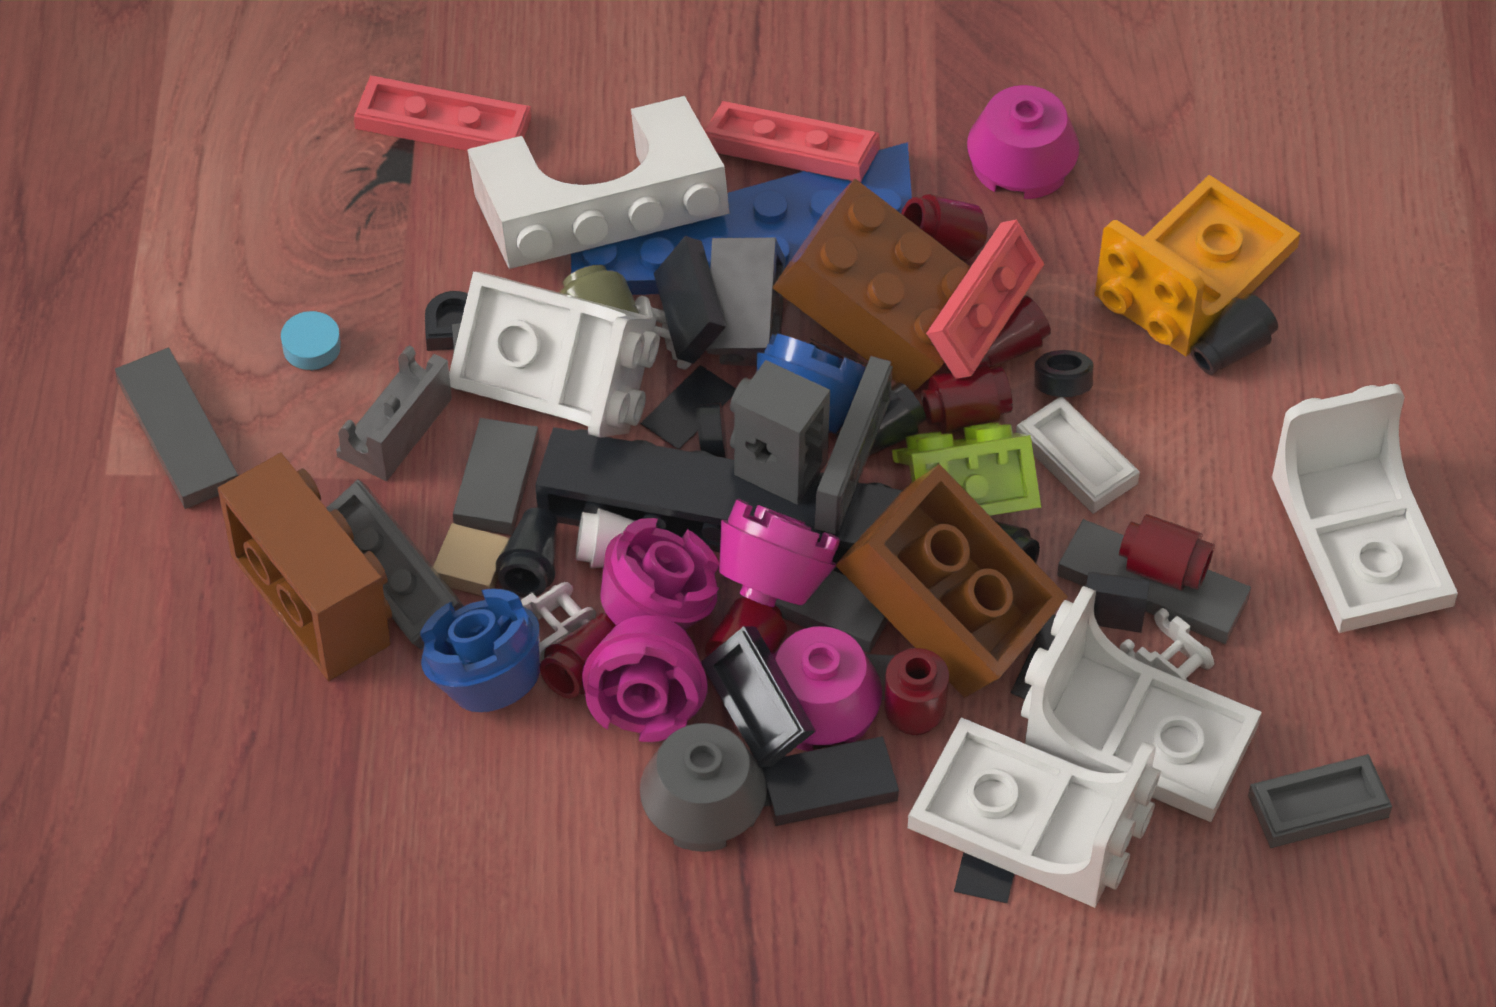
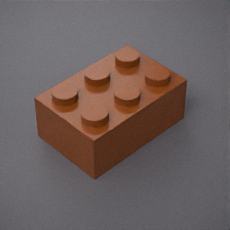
[772,179,970,393]
[218,452,392,682]
[836,464,1068,698]

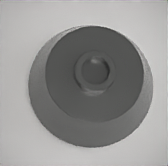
[640,723,767,852]

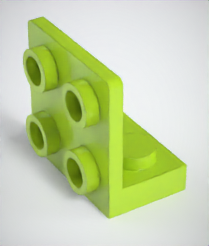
[892,422,1041,516]

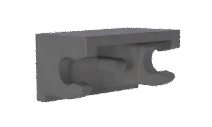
[706,237,786,366]
[336,345,452,482]

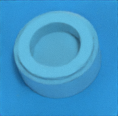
[281,311,341,370]

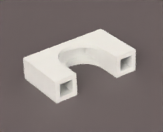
[467,96,730,269]

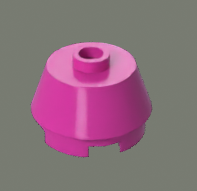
[967,85,1080,199]
[719,499,840,607]
[600,518,720,630]
[582,615,707,742]
[773,626,882,751]

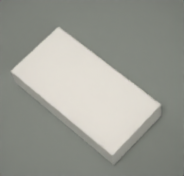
[1016,397,1140,514]

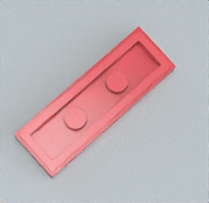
[354,75,531,151]
[704,101,880,182]
[926,219,1045,379]

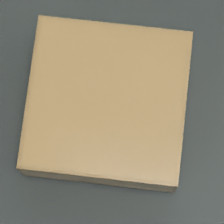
[433,523,509,596]

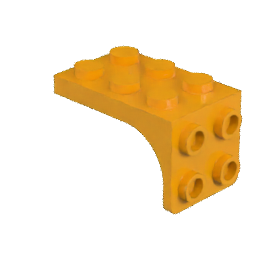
[1094,175,1301,357]

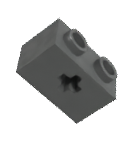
[730,360,830,505]

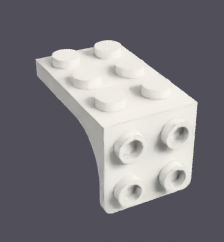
[449,272,660,438]
[1272,384,1458,633]
[1021,586,1262,822]
[907,717,1161,908]

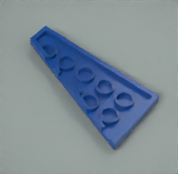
[571,142,912,295]

